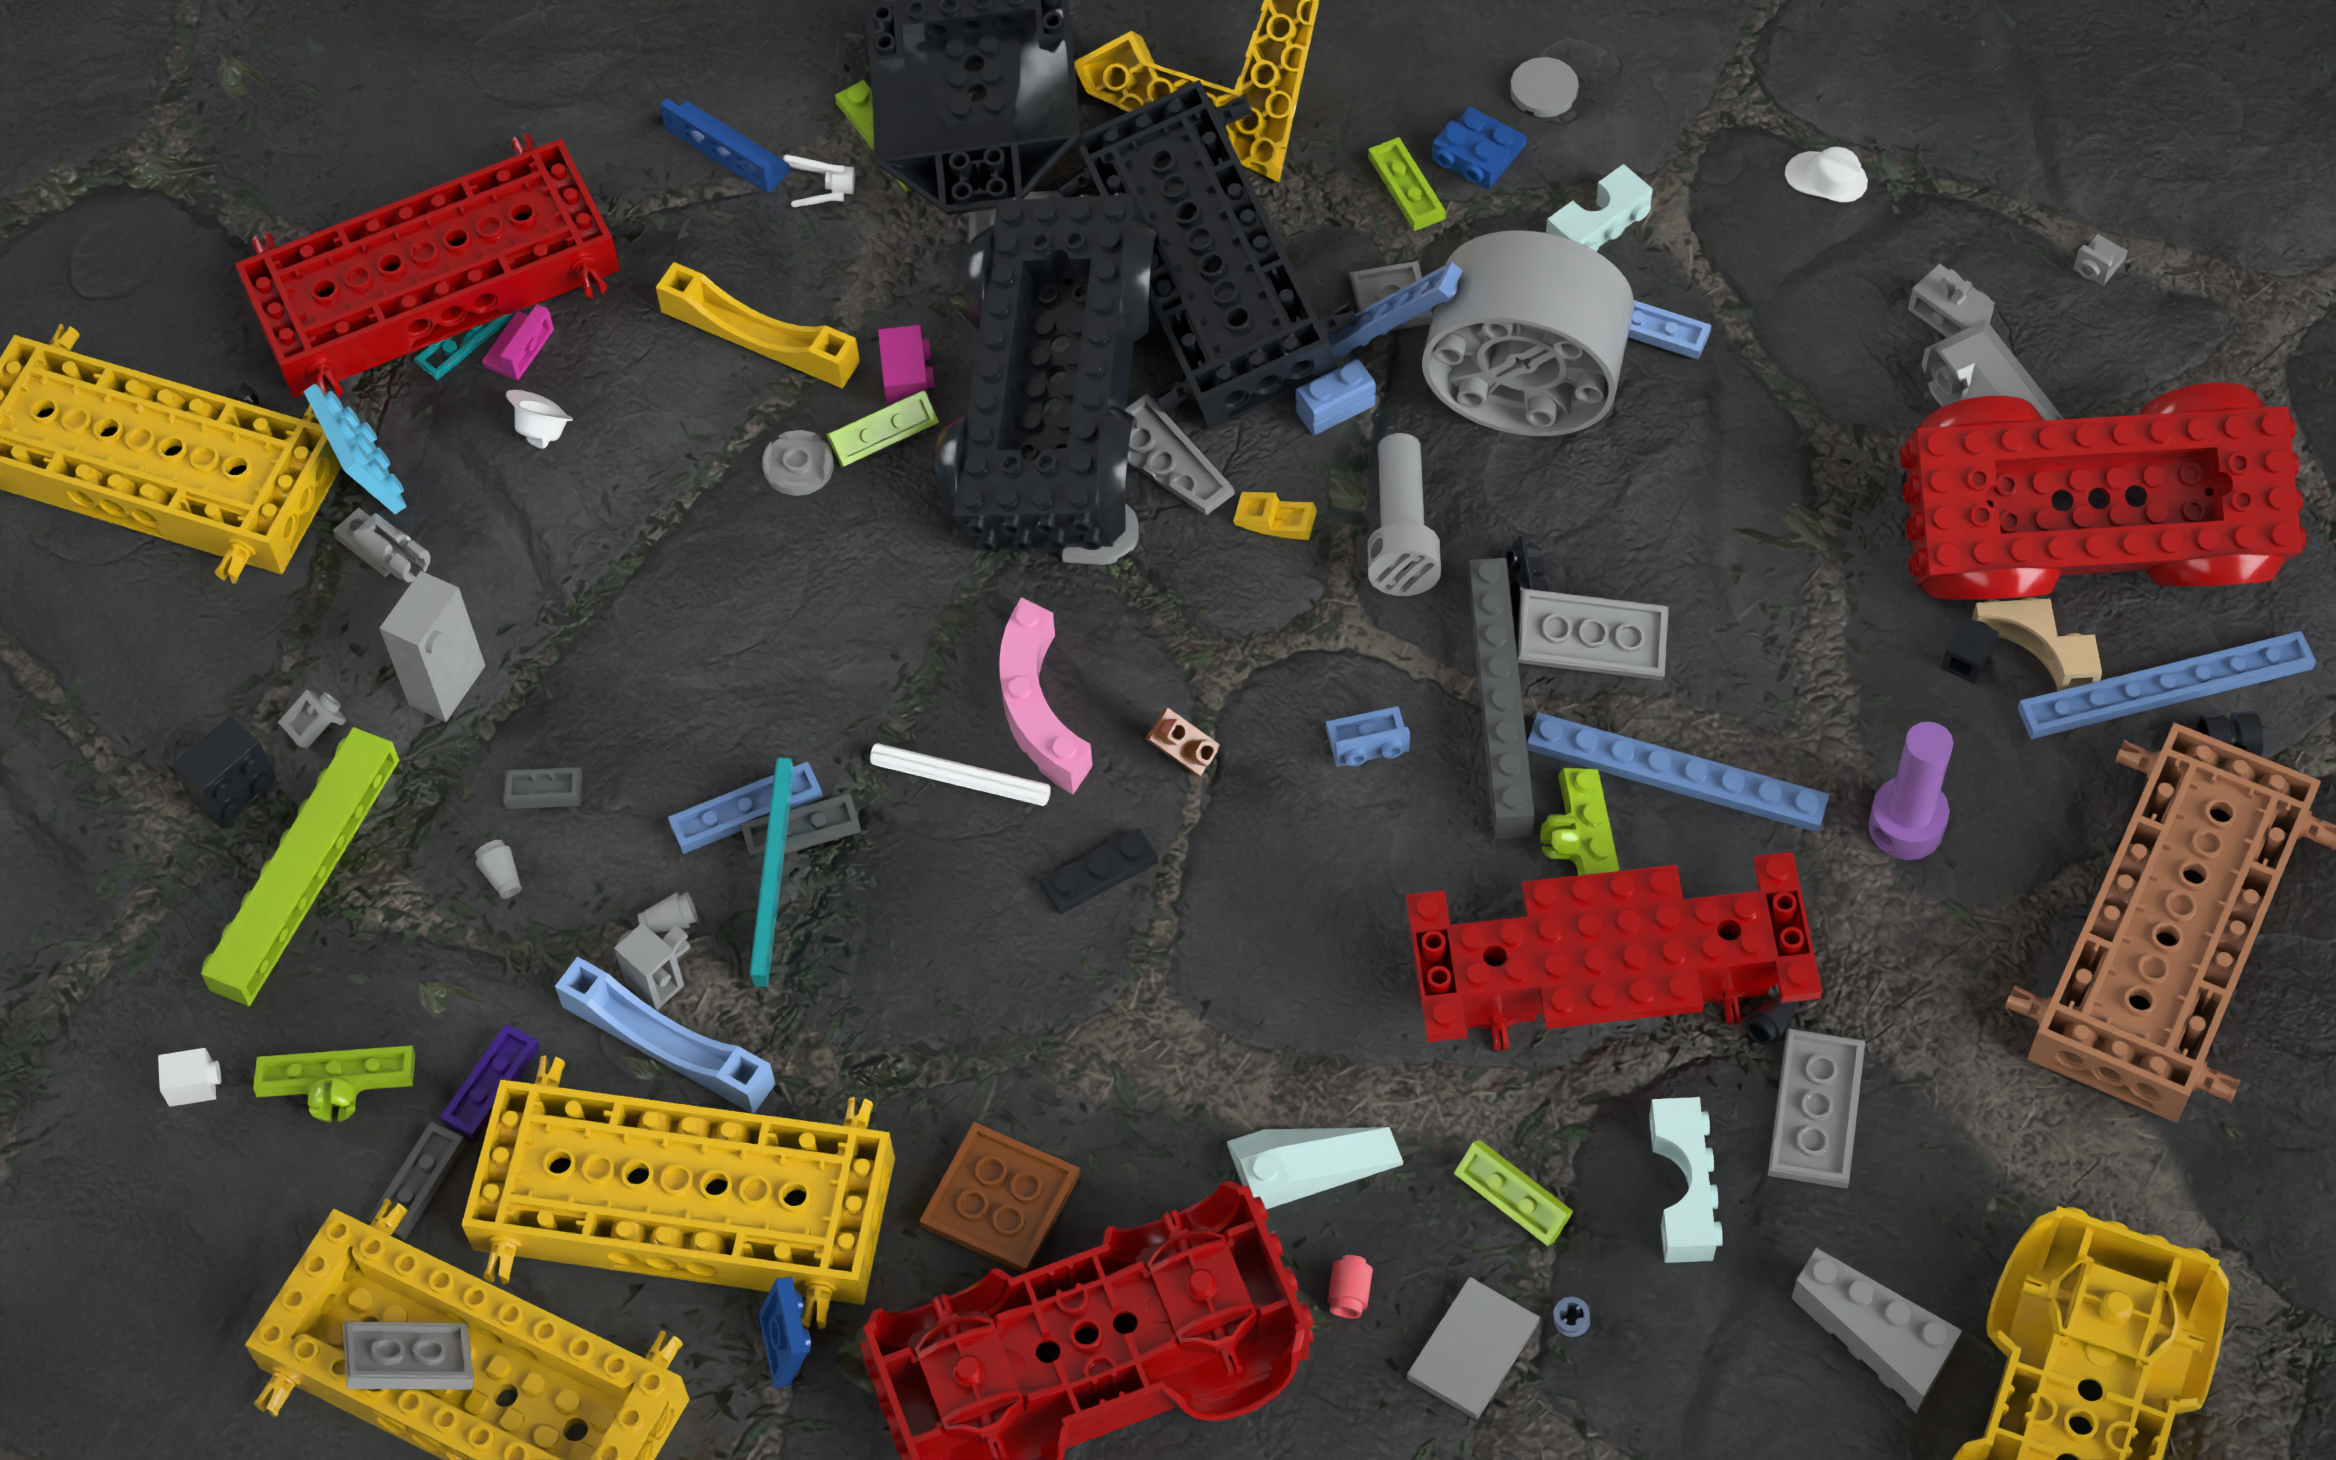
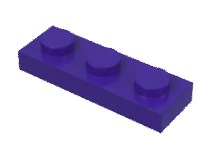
[440,1024,540,1141]

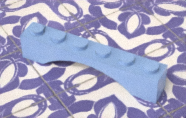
[555,956,775,1114]

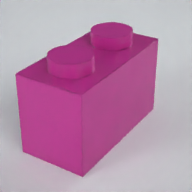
[878,325,935,406]

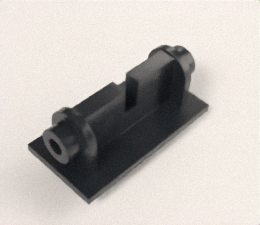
[1505,534,1549,615]

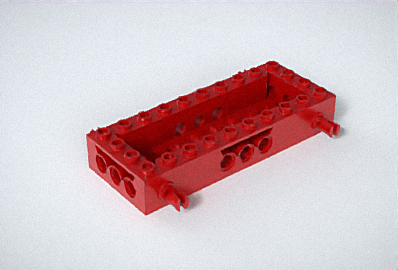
[235,133,620,399]

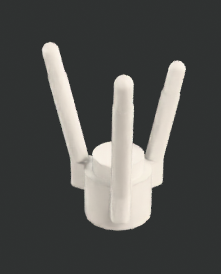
[783,155,855,207]

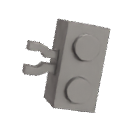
[1908,264,1995,338]
[614,923,691,1011]

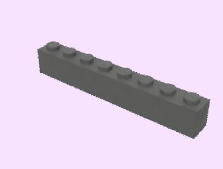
[1468,558,1535,840]

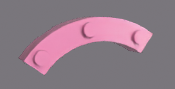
[999,597,1092,794]

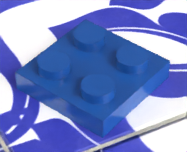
[758,1277,811,1388]

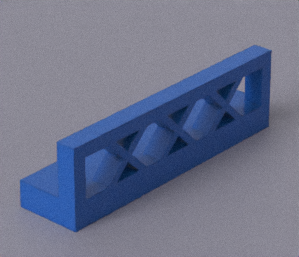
[660,98,790,194]

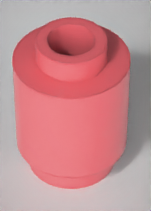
[1327,1255,1373,1319]

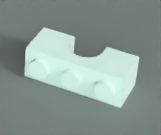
[1546,164,1652,251]

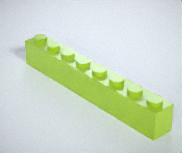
[201,727,400,1007]

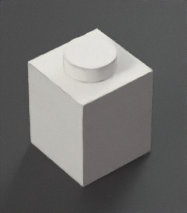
[158,1048,221,1107]

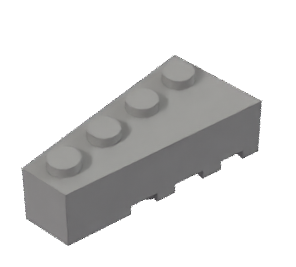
[1791,1248,1962,1414]

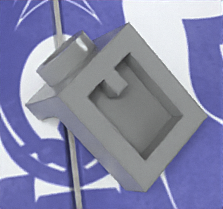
[2073,234,2128,286]
[278,690,347,749]

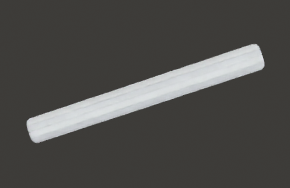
[870,743,1050,806]

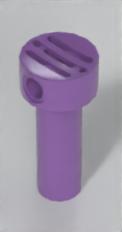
[1868,721,1953,860]

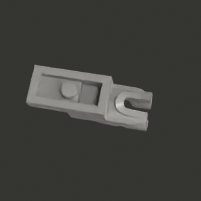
[333,508,431,582]

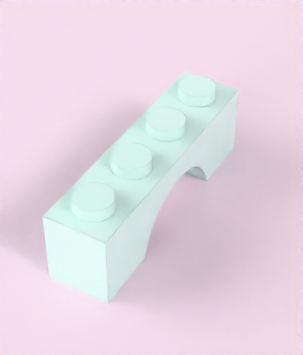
[1649,1097,1722,1263]

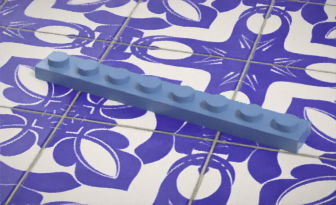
[2018,631,2316,739]
[1527,712,1830,833]

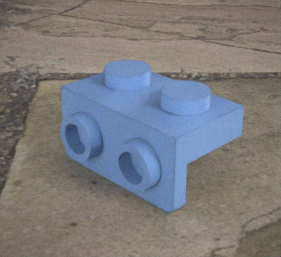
[1326,706,1410,767]

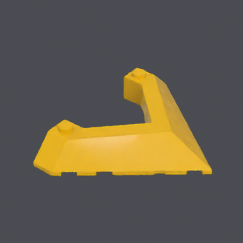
[1074,0,1319,182]

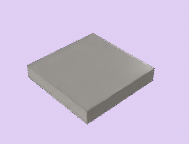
[1349,261,1433,331]

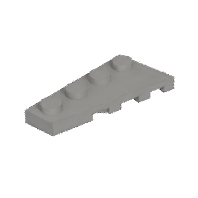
[1125,393,1235,515]

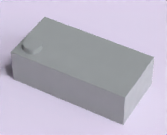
[379,571,485,722]

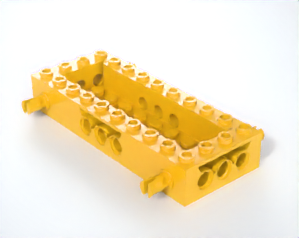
[0,324,342,584]
[462,1055,895,1329]
[245,1198,690,1460]

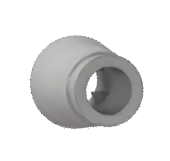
[475,840,522,899]
[638,892,698,933]

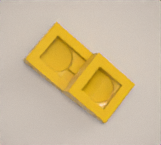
[1233,492,1317,540]

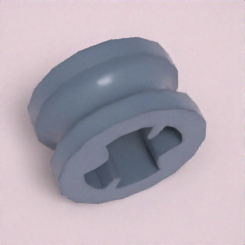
[1553,1297,1590,1337]

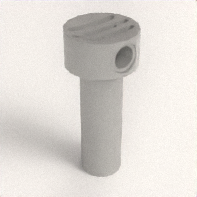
[1367,433,1441,596]

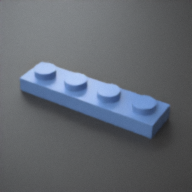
[668,761,823,854]

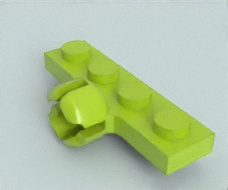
[1540,768,1620,875]
[253,1045,415,1123]

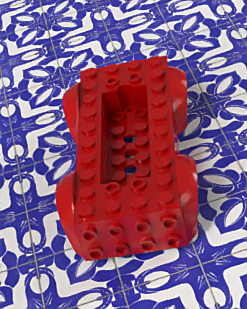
[1899,382,2306,600]
[859,1181,1314,1460]

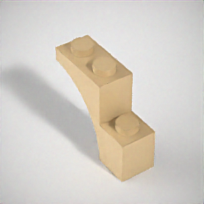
[1972,597,2102,691]

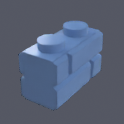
[1296,359,1376,436]

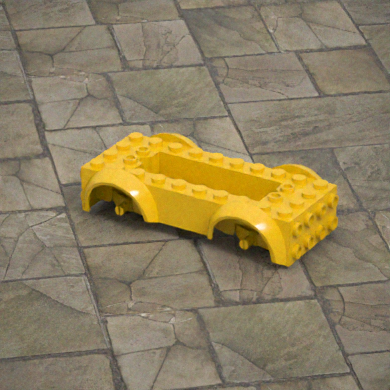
[1952,1206,2229,1460]

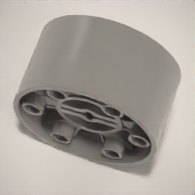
[1422,230,1634,436]

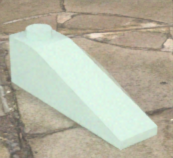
[1227,1127,1403,1209]

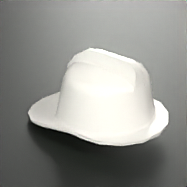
[1785,146,1868,203]
[506,390,573,449]

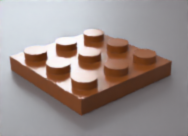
[919,1122,1081,1273]

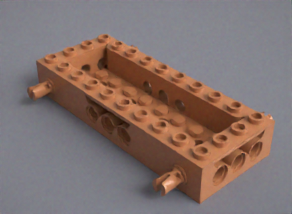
[2005,722,2336,1123]

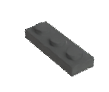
[741,793,861,862]
[367,1122,467,1242]

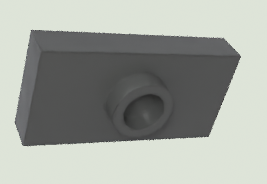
[504,767,582,809]

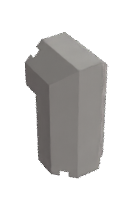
[1922,320,2064,421]

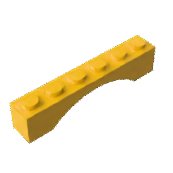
[656,262,860,389]

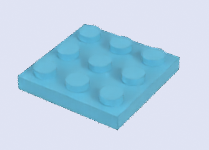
[304,383,407,514]

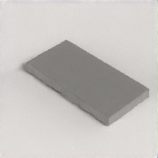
[1516,589,1669,680]
[1768,1028,1865,1189]

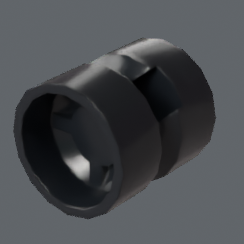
[2196,711,2264,757]

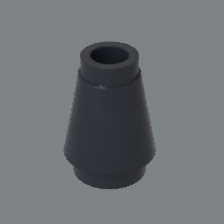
[1745,994,1800,1045]

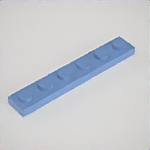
[1329,262,1463,358]

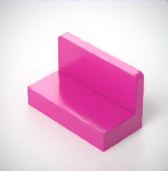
[482,304,554,381]

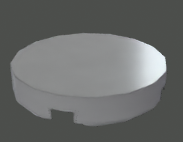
[1510,57,1579,118]
[762,430,834,496]

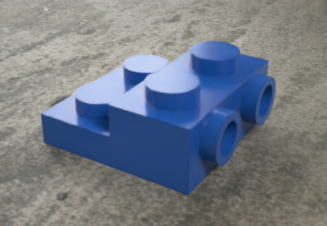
[1432,106,1527,190]

